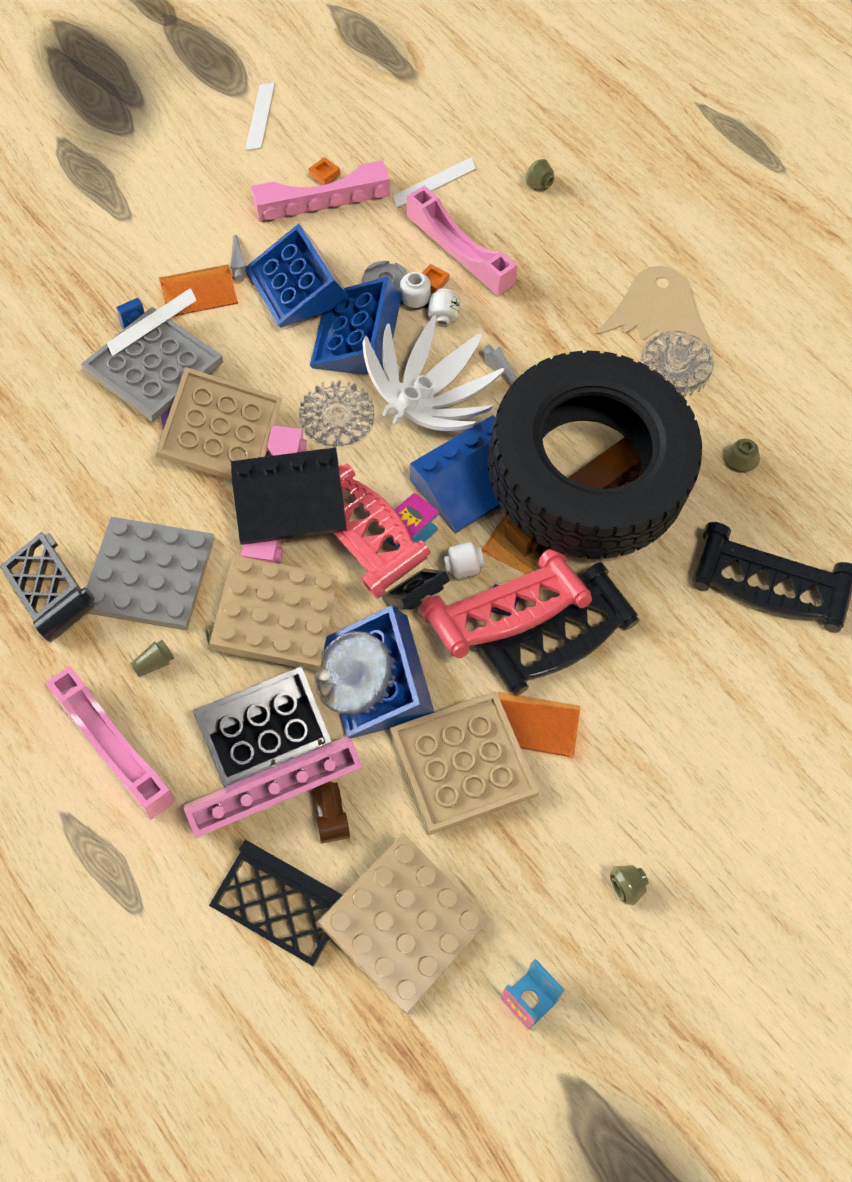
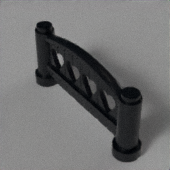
[692,522,852,633]
[473,562,640,696]

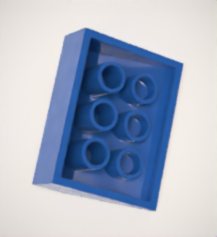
[245,224,349,328]
[310,277,401,374]
[410,415,500,534]
[324,605,434,739]

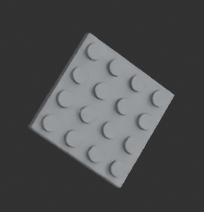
[81,307,223,422]
[87,517,215,630]

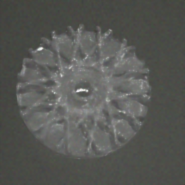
[640,331,714,397]
[299,380,375,449]
[315,631,396,717]

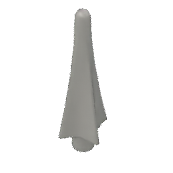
[230,235,248,282]
[483,345,517,385]

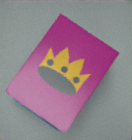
[383,493,439,550]
[501,959,564,1030]

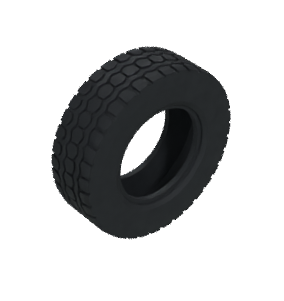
[488,350,702,559]

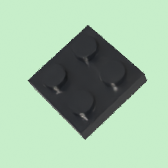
[381,568,450,610]

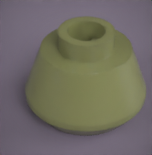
[526,159,555,190]
[726,439,760,472]
[610,865,649,905]

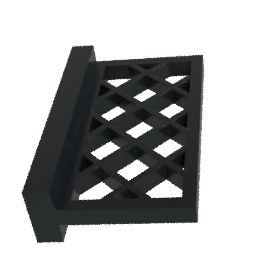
[209,839,342,967]

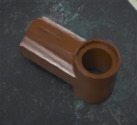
[313,781,350,844]

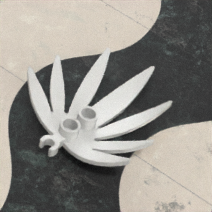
[363,315,504,431]

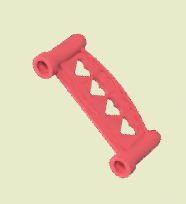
[333,463,430,600]
[418,548,592,659]

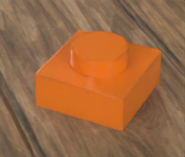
[309,157,340,185]
[422,264,450,293]

